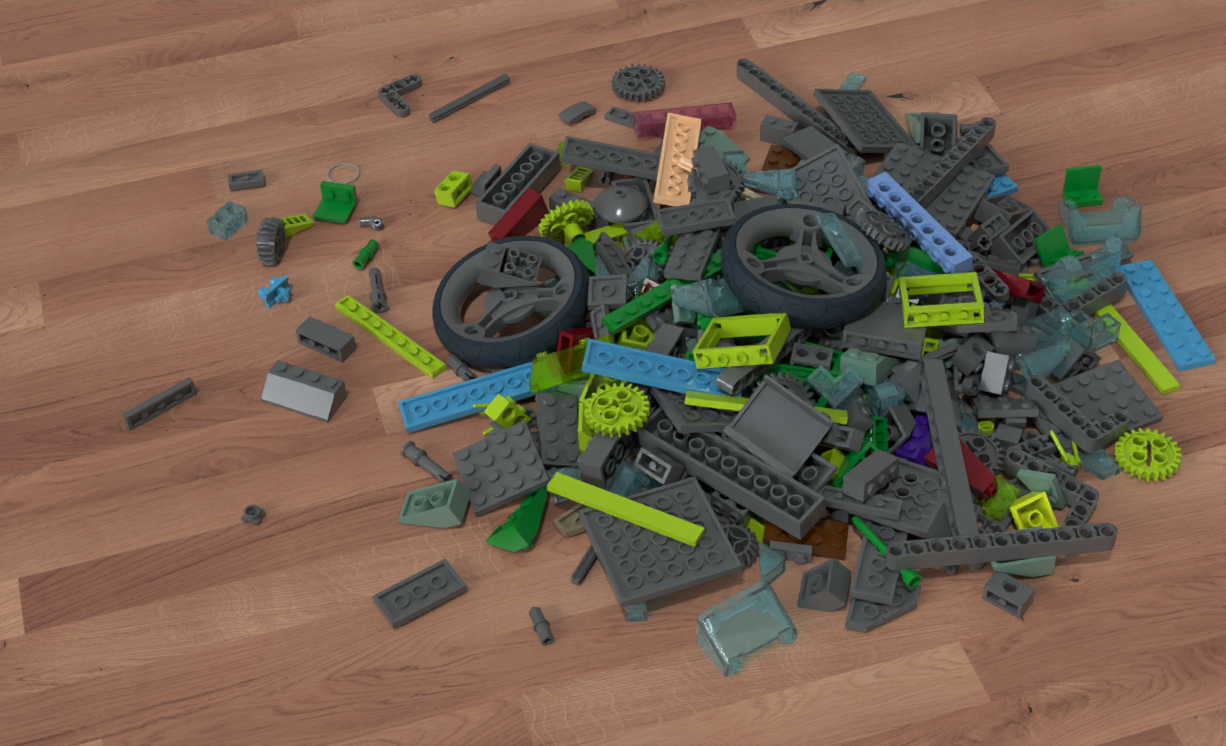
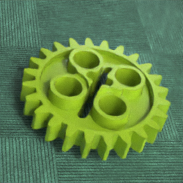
[538,199,594,242]
[584,383,650,438]
[1114,428,1182,482]

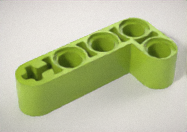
[564,223,629,251]

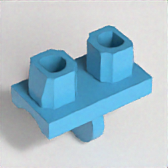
[258,275,291,308]

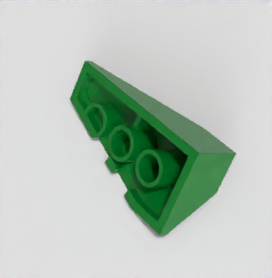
[486,486,548,552]

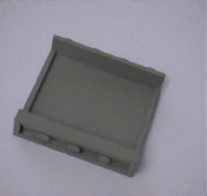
[842,301,930,360]
[722,375,833,478]

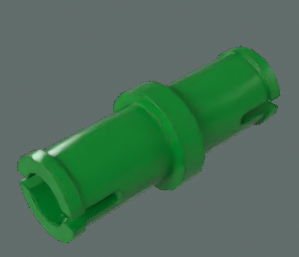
[353,239,379,269]

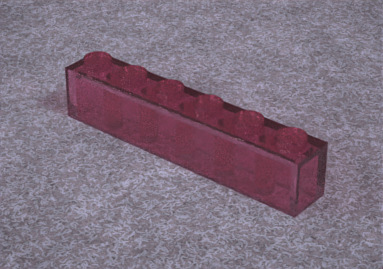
[633,102,736,138]

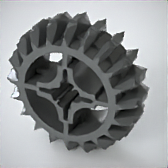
[256,217,286,266]
[721,522,759,571]

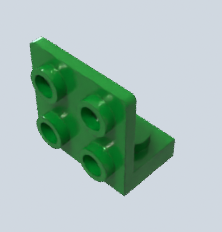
[1062,164,1103,209]
[313,181,358,224]
[1034,224,1084,268]

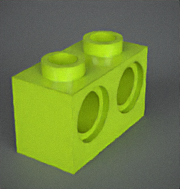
[434,171,474,208]
[484,393,531,429]

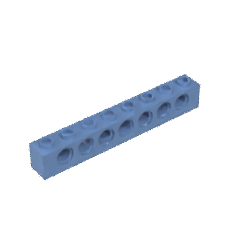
[866,172,973,274]

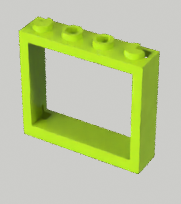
[899,272,984,328]
[693,313,791,369]

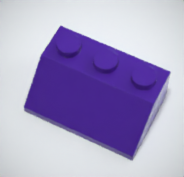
[896,413,933,467]

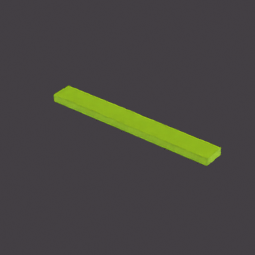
[335,295,447,379]
[1094,304,1180,395]
[685,391,848,425]
[547,472,705,547]

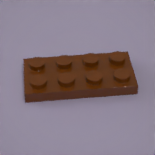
[755,145,802,196]
[762,518,848,561]

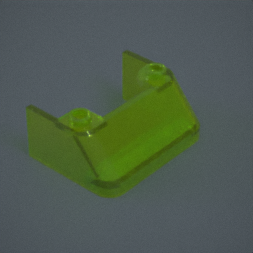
[529,334,614,394]

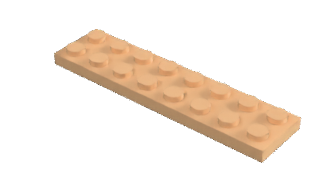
[653,113,701,207]

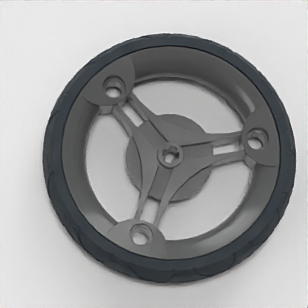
[721,204,887,329]
[432,236,589,369]

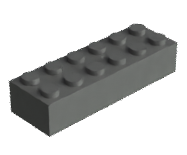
[476,143,560,224]

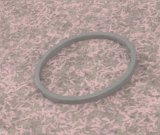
[327,163,360,184]

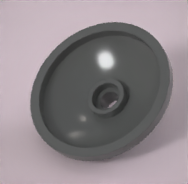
[594,185,647,223]

